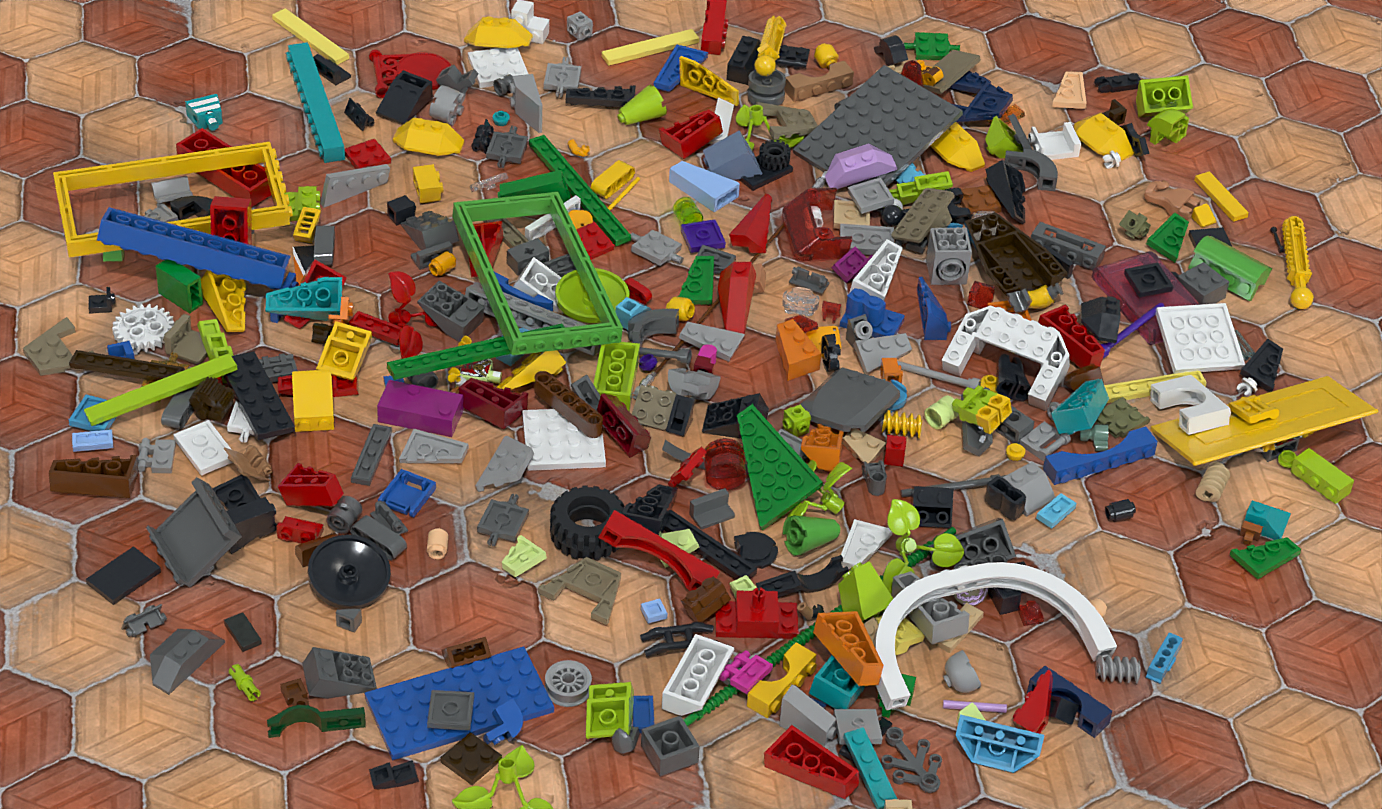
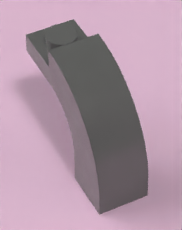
[1004,148,1058,191]
[628,309,679,348]

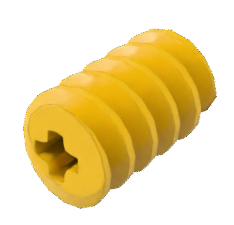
[882,410,923,439]

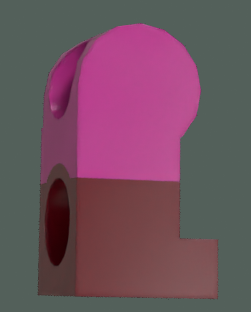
[693,344,717,374]

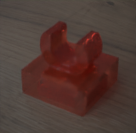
[822,301,842,323]
[1018,600,1044,626]

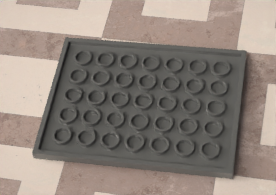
[793,65,963,187]

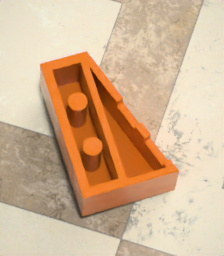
[775,319,822,381]

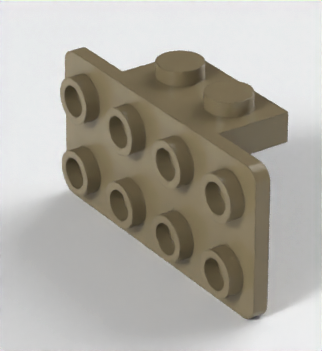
[891,188,955,243]

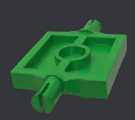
[904,32,960,61]

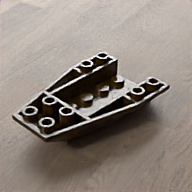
[964,212,1067,296]

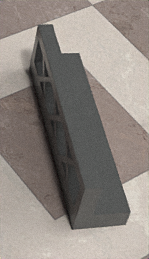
[961,387,993,456]

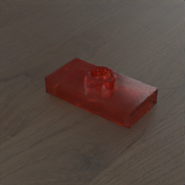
[785,314,818,333]

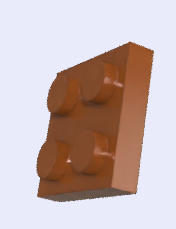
[960,185,1001,217]

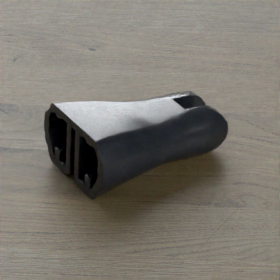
[996,354,1031,402]

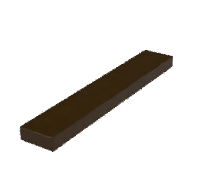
[69,350,185,381]

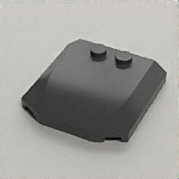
[801,367,900,432]

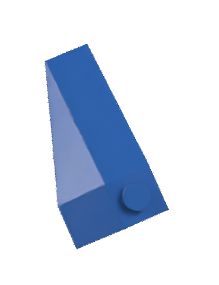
[917,277,951,340]

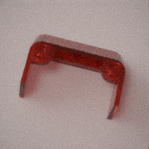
[782,188,852,261]

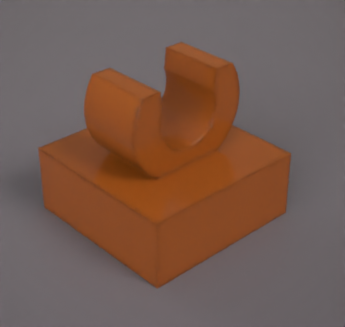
[1240,521,1263,546]

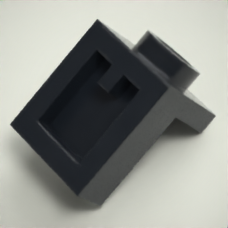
[88,287,115,314]

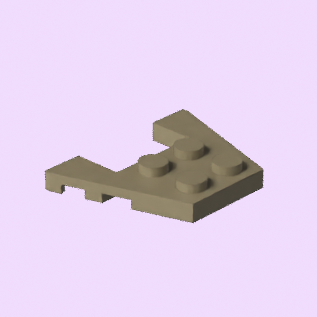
[756,102,818,140]
[23,317,94,376]
[538,557,622,625]

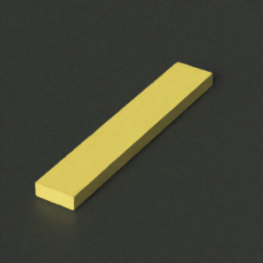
[272,8,349,65]
[601,29,699,66]
[1104,371,1207,403]

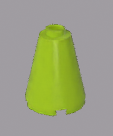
[617,84,667,125]

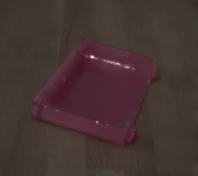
[1092,251,1200,345]

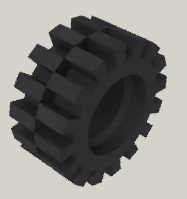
[759,140,791,170]

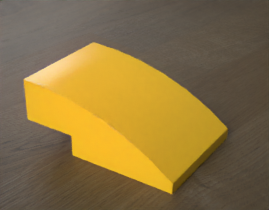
[316,321,372,381]

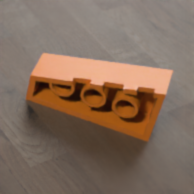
[813,611,884,686]

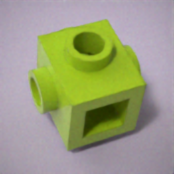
[782,404,811,437]

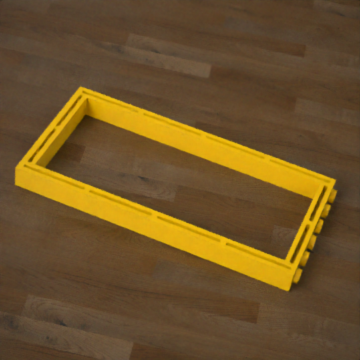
[53,142,293,258]

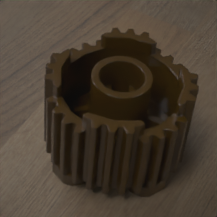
[189,377,235,422]

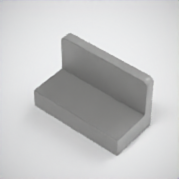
[151,175,193,203]

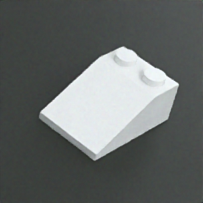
[513,257,563,314]

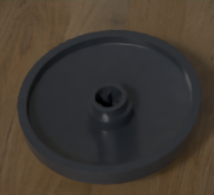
[307,535,391,609]

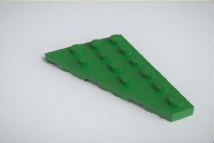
[737,404,824,531]

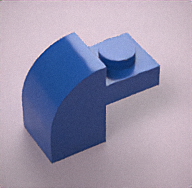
[482,698,523,745]

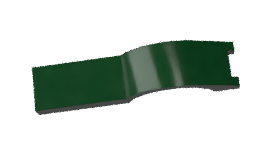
[267,705,366,738]

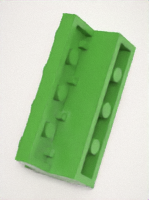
[1188,236,1273,301]

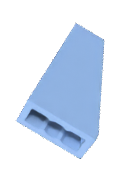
[669,161,740,212]

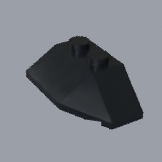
[1080,296,1121,343]

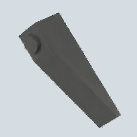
[928,518,1016,565]

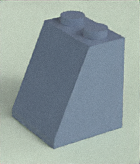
[703,130,762,180]

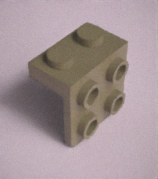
[163,314,207,364]
[632,385,677,431]

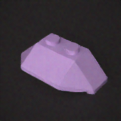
[825,144,897,191]

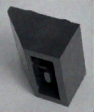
[911,486,954,528]

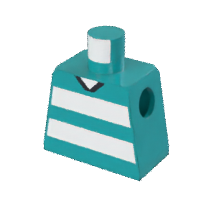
[185,94,223,131]

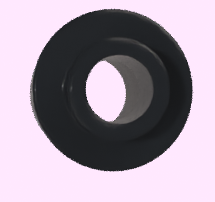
[1105,499,1136,522]

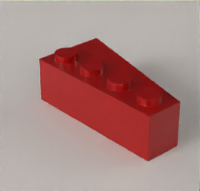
[764,725,859,799]

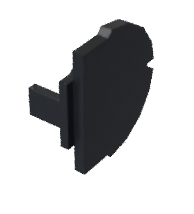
[734,532,778,569]

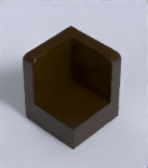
[1102,99,1127,125]

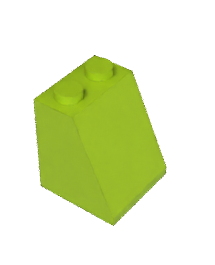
[838,561,893,624]

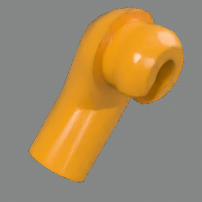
[567,139,590,157]

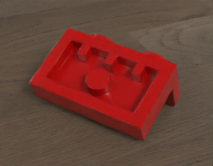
[277,516,324,544]

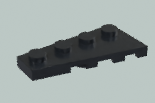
[565,85,636,107]
[212,474,277,538]

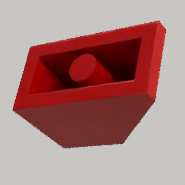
[884,435,907,467]

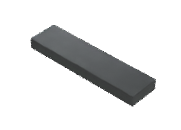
[351,424,392,486]

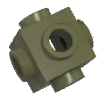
[1119,210,1151,239]

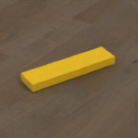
[1194,171,1249,222]

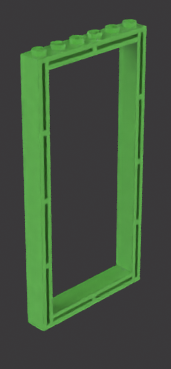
[452,192,623,355]

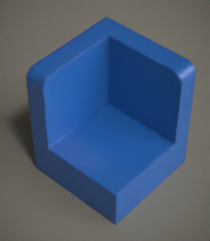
[107,341,135,359]

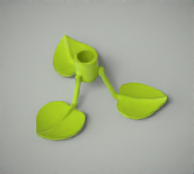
[736,104,804,150]
[787,460,852,518]
[883,499,964,593]
[452,745,553,809]

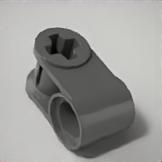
[862,460,887,496]

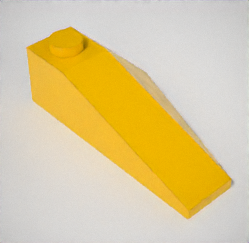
[496,350,566,390]

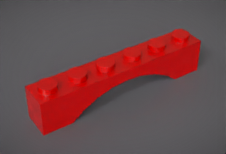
[598,510,720,591]

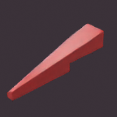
[729,194,772,253]

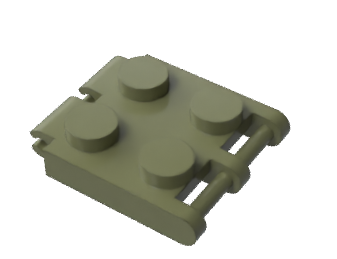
[1095,397,1151,438]

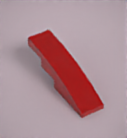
[278,375,359,397]

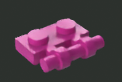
[719,650,773,694]

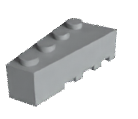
[892,571,970,644]

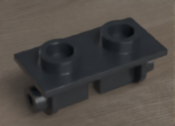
[344,98,375,131]
[471,119,494,154]

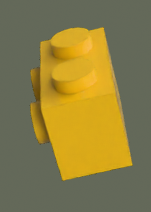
[413,164,444,203]

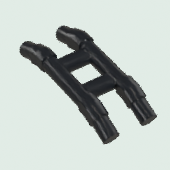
[640,622,718,658]

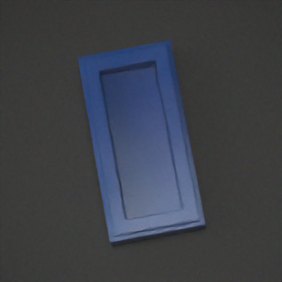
[632,696,654,733]

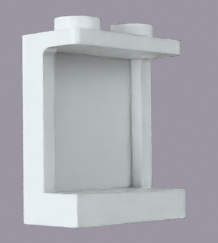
[1028,122,1081,160]

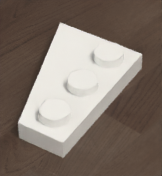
[841,519,892,569]

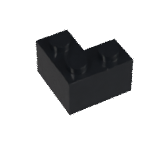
[988,561,1026,615]

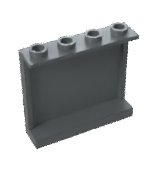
[146,477,242,587]

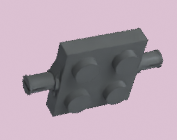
[486,126,528,168]
[477,494,529,546]

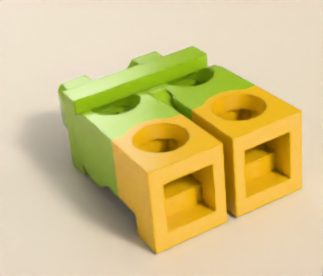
[952,385,1012,434]

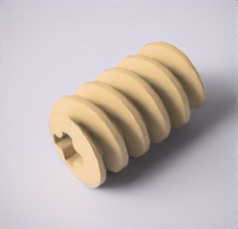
[1196,461,1231,502]

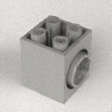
[926,227,972,285]

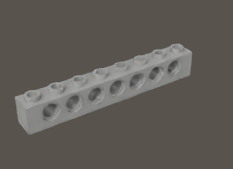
[465,282,601,356]

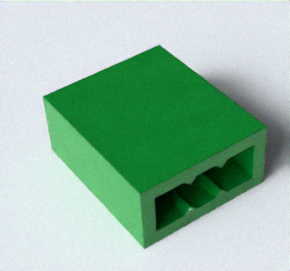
[155,259,203,314]

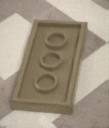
[915,50,981,94]

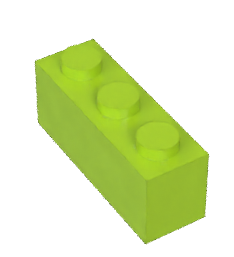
[1290,448,1354,504]

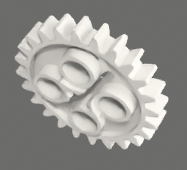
[112,304,174,352]

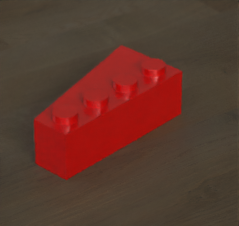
[1038,304,1105,368]

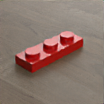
[349,311,402,346]

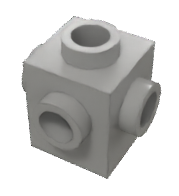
[567,11,593,40]

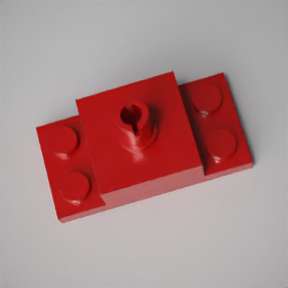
[715,587,799,639]

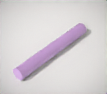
[943,700,1007,713]

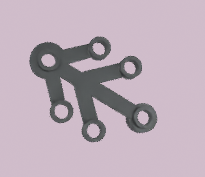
[881,727,942,793]

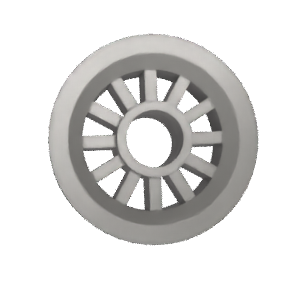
[545,660,592,707]

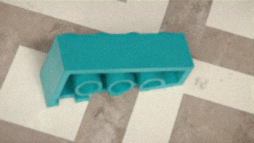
[1051,379,1109,435]

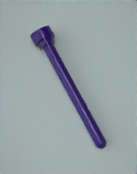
[1100,303,1165,360]

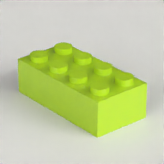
[593,342,640,412]

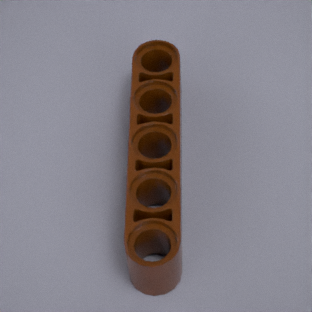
[534,371,603,438]

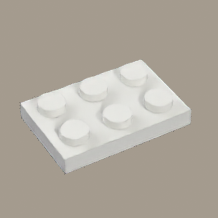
[173,420,233,476]

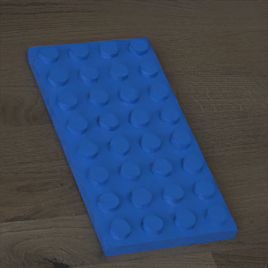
[364,646,554,761]

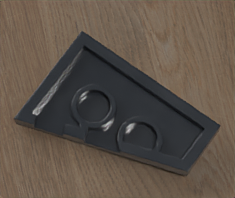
[1240,339,1283,392]

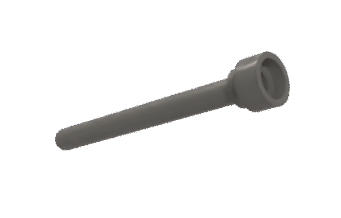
[639,347,692,364]

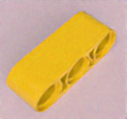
[590,160,635,199]

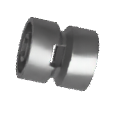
[326,496,363,534]

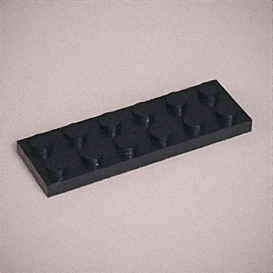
[223,351,295,440]

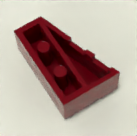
[459,378,528,430]

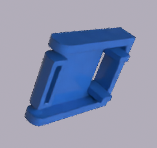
[378,469,436,518]

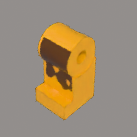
[909,60,944,86]

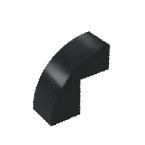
[170,196,213,220]

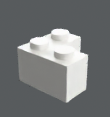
[511,0,549,44]

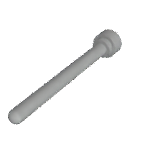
[897,361,981,389]

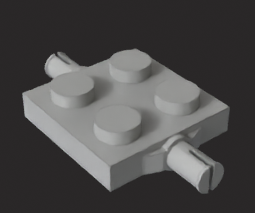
[544,57,581,97]
[631,230,684,266]

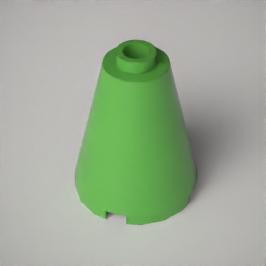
[783,515,840,555]

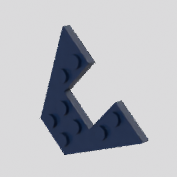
[950,71,1013,122]

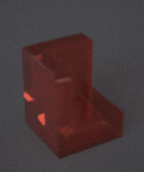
[967,281,995,309]

